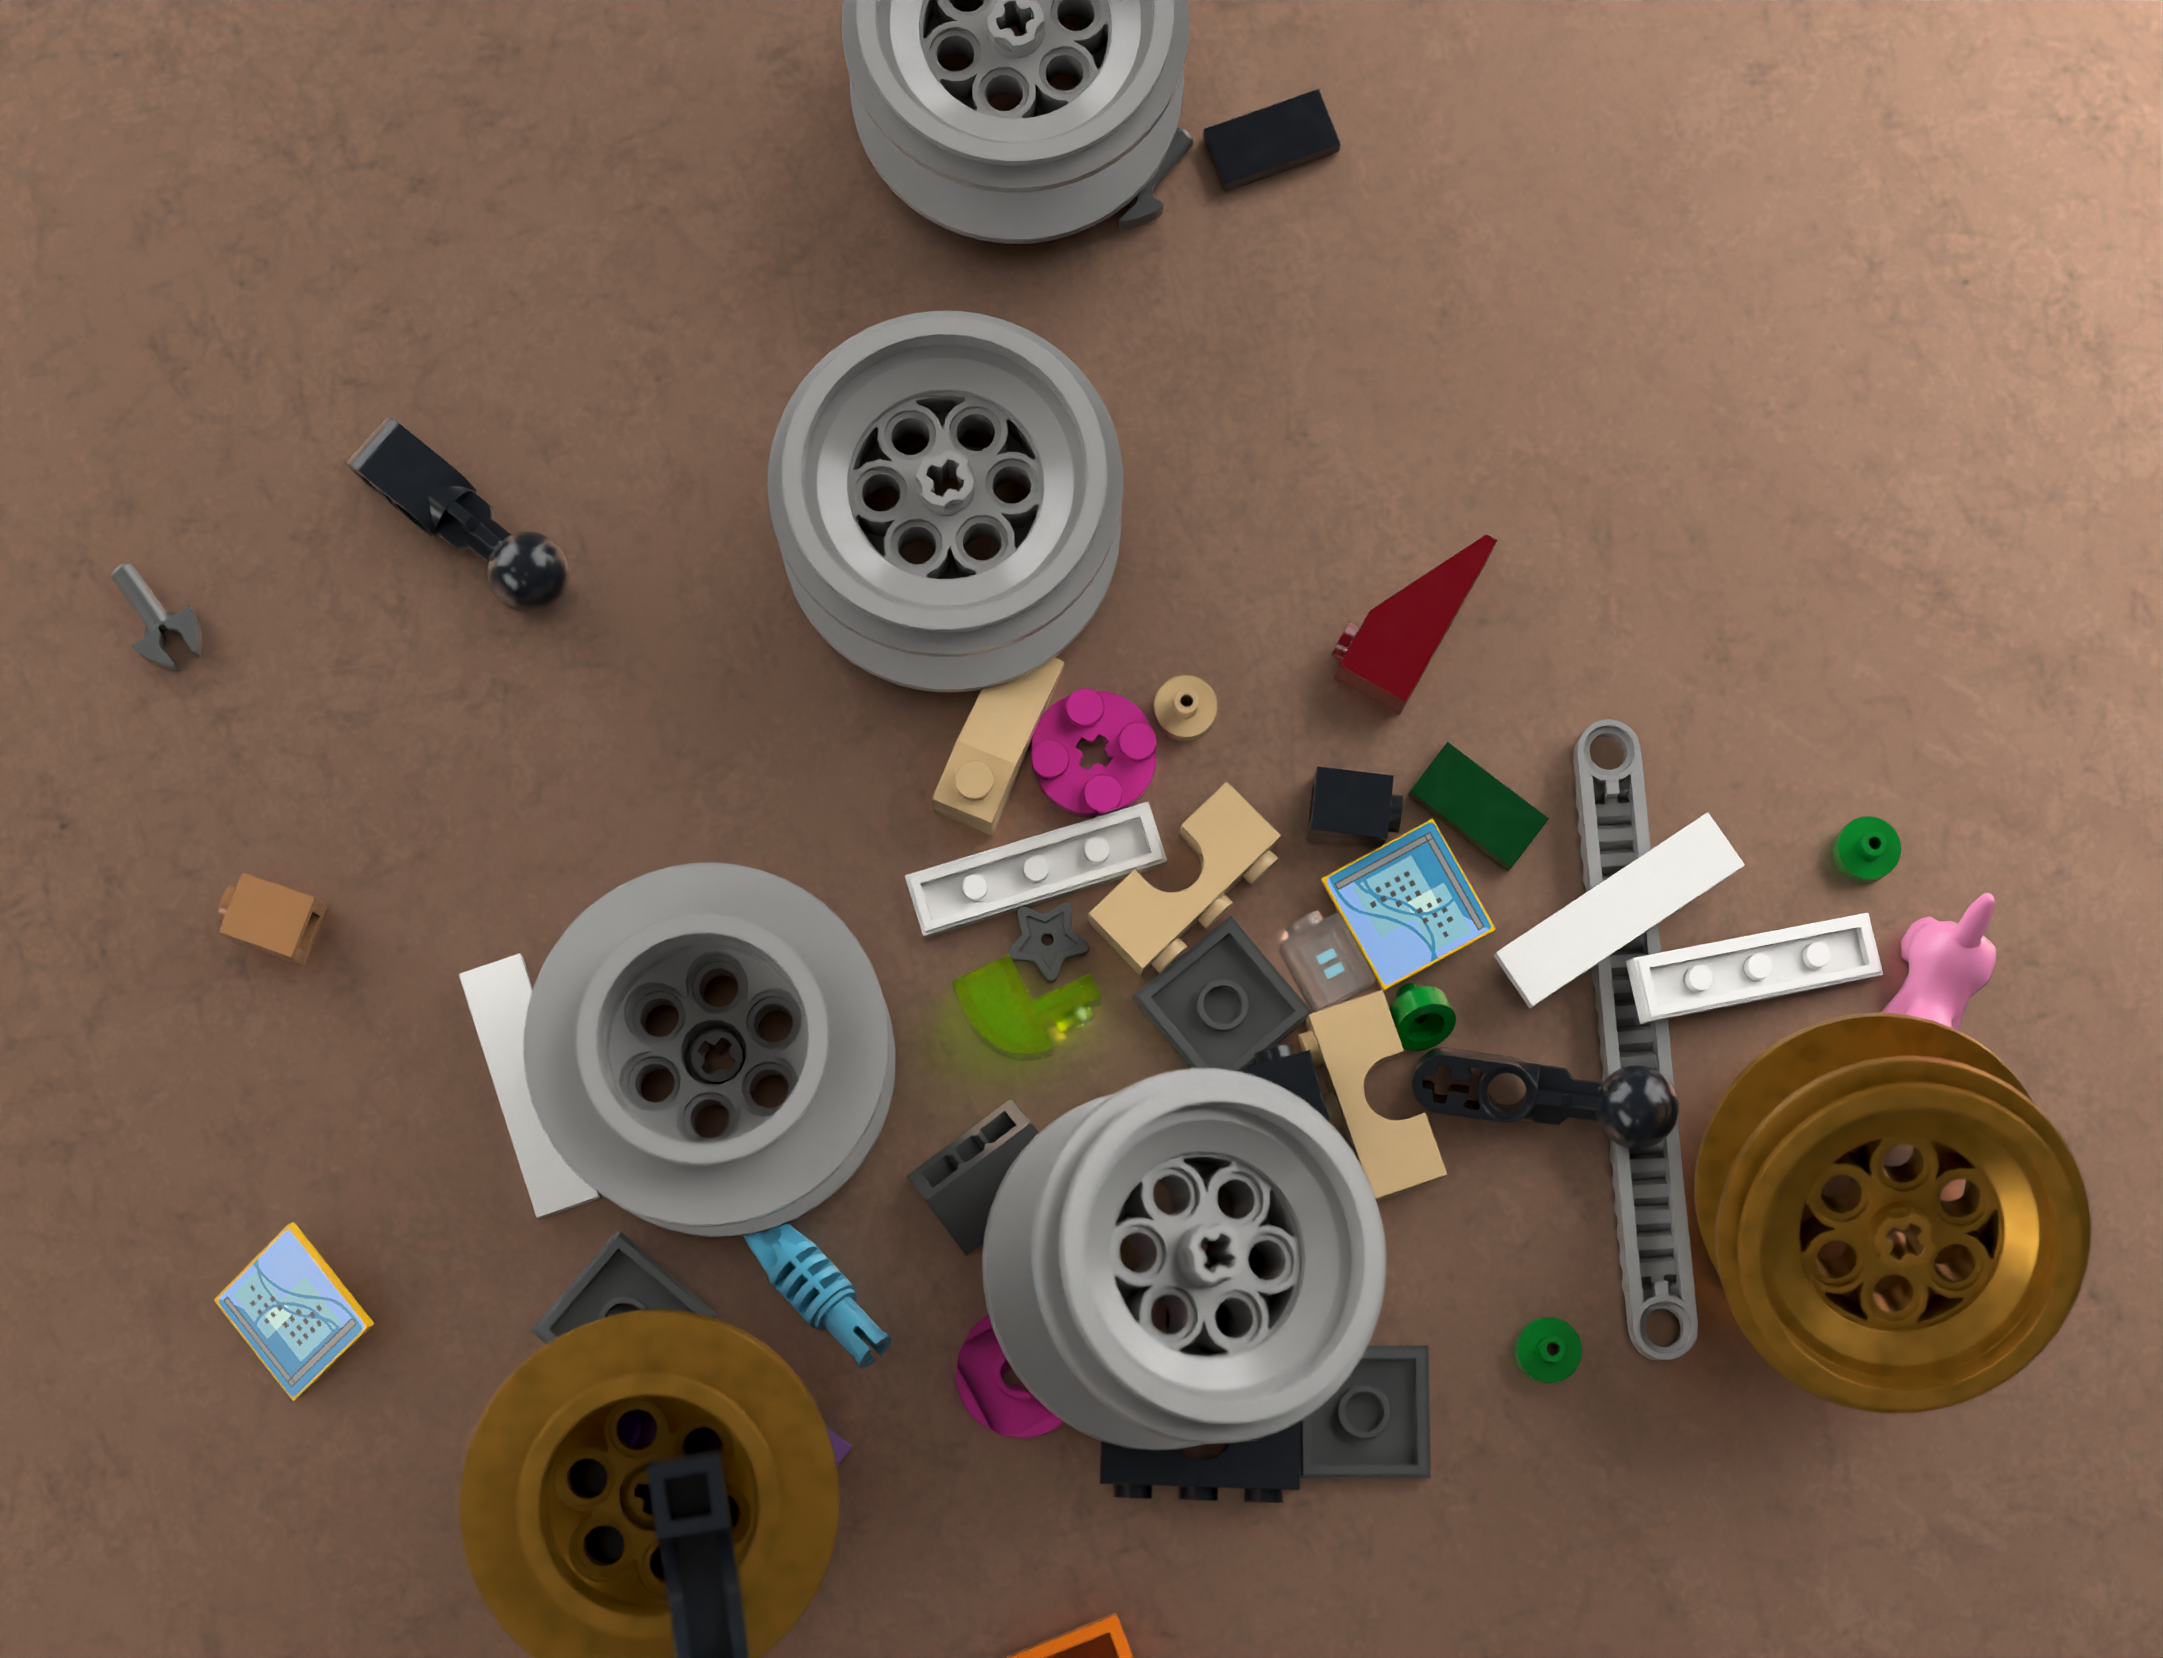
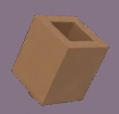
[217,872,327,966]

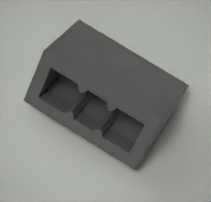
[907,1099,1039,1256]

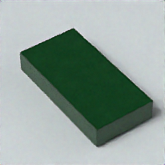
[1408,742,1549,872]

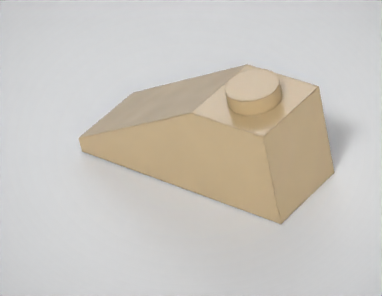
[932,658,1065,836]

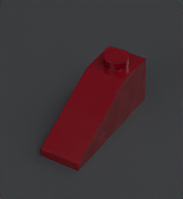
[1331,534,1497,715]

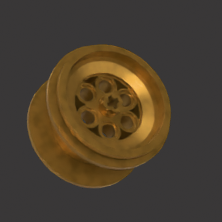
[1694,1013,2091,1414]
[459,1309,840,1658]

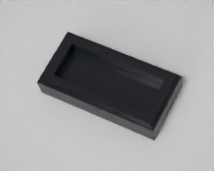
[1203,89,1341,192]

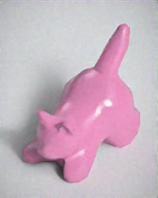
[1881,893,1997,1031]

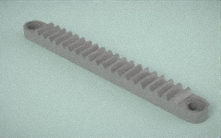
[1573,719,1698,1361]

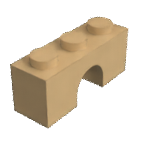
[1088,781,1281,977]
[1299,990,1447,1202]

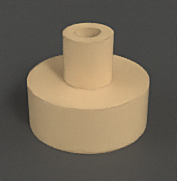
[1153,675,1217,742]

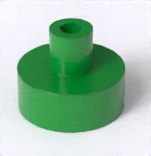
[1832,816,1901,883]
[1389,983,1456,1051]
[1514,1317,1582,1384]

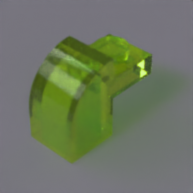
[951,954,1102,1061]

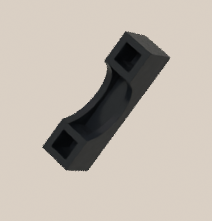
[647,1450,751,1658]

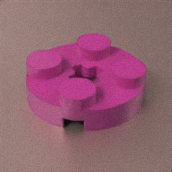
[1032,688,1156,818]
[955,1315,1064,1438]

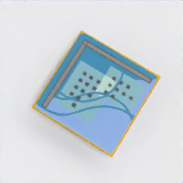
[1321,818,1496,992]
[214,1222,374,1401]

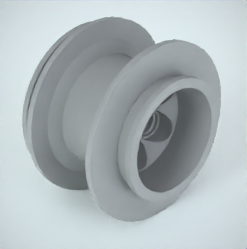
[842,0,1189,244]
[767,311,1123,692]
[524,863,896,1237]
[982,1068,1386,1450]

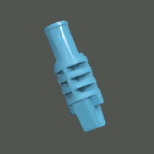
[744,1223,892,1368]

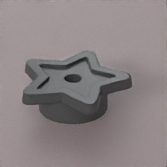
[1007,902,1090,983]

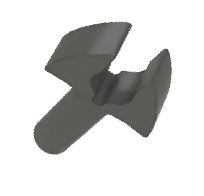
[1119,127,1193,230]
[111,563,202,672]

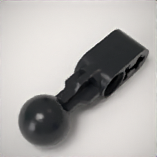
[345,416,569,613]
[1412,1047,1679,1149]

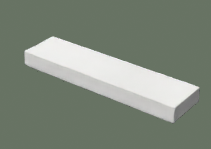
[905,802,1167,939]
[1493,812,1745,1009]
[1625,913,1883,1024]
[459,953,601,1219]

